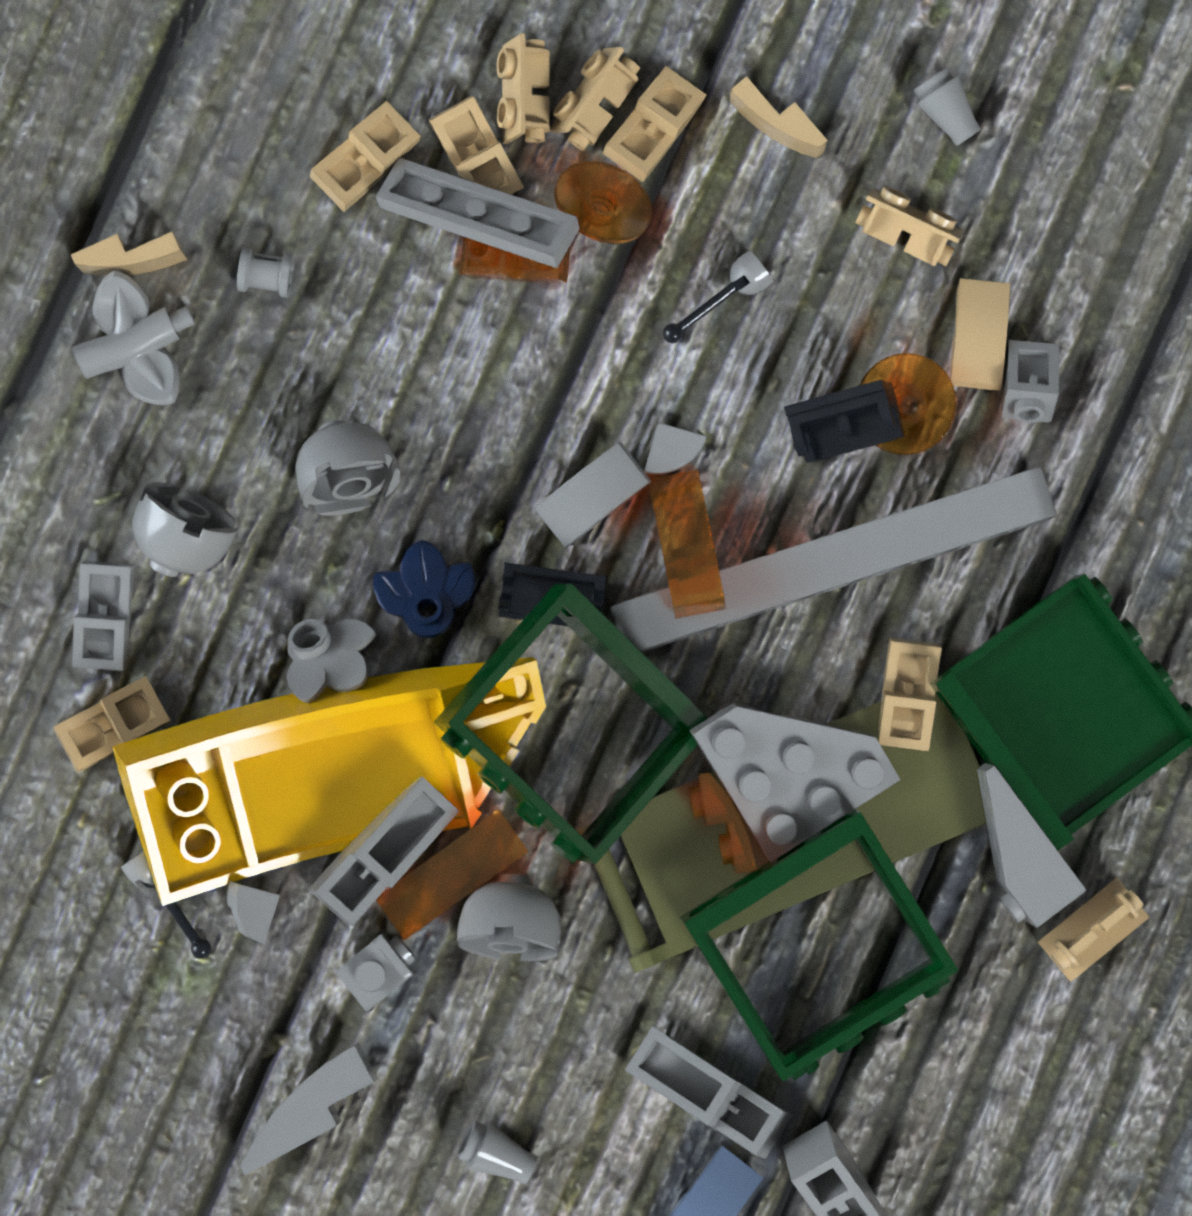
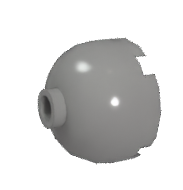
[295,420,400,516]
[132,482,238,577]
[457,874,561,962]

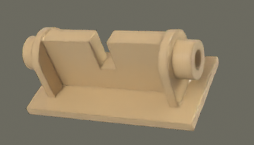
[497,33,550,144]
[550,47,640,151]
[855,186,963,267]
[1038,877,1150,982]

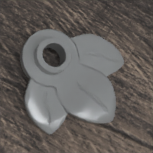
[286,619,376,703]

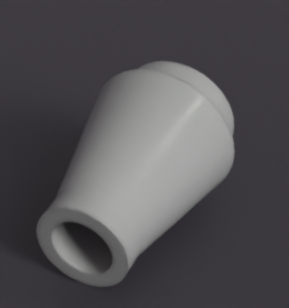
[913,67,981,146]
[457,1120,538,1184]

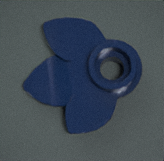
[373,540,475,638]

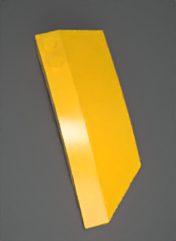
[112,657,546,906]

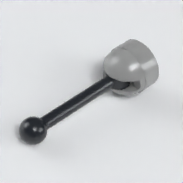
[663,250,774,344]
[120,851,211,959]

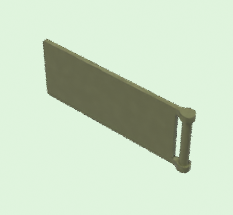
[576,694,986,973]

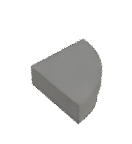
[644,423,707,475]
[227,881,280,944]

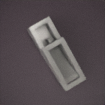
[308,776,459,926]
[625,1026,793,1159]
[240,1042,378,1175]

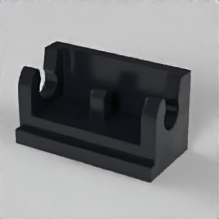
[784,380,905,463]
[498,562,607,627]

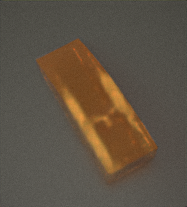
[649,469,726,619]
[376,809,530,941]

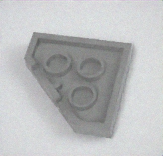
[689,703,901,862]

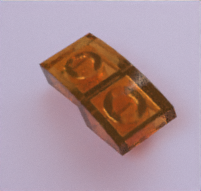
[460,237,571,283]
[689,773,757,874]

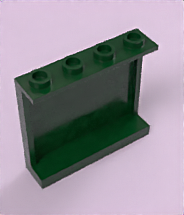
[929,574,1192,851]

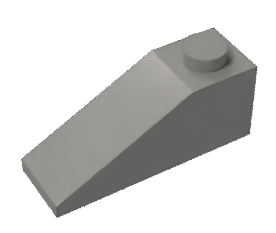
[977,763,1087,928]
[782,1121,887,1216]

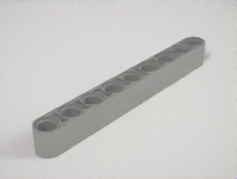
[611,467,1058,652]

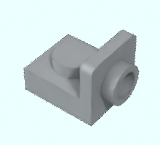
[1001,340,1059,423]
[335,933,416,1012]

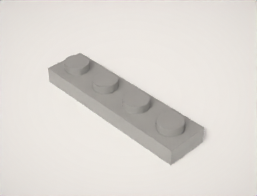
[375,158,580,268]

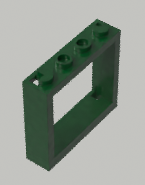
[434,583,708,864]
[680,809,959,1082]

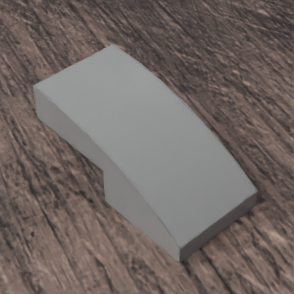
[534,442,652,548]
[72,560,134,671]

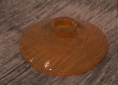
[554,161,652,244]
[860,353,957,455]

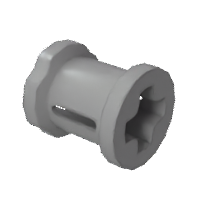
[237,246,295,298]

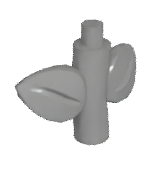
[72,270,195,405]

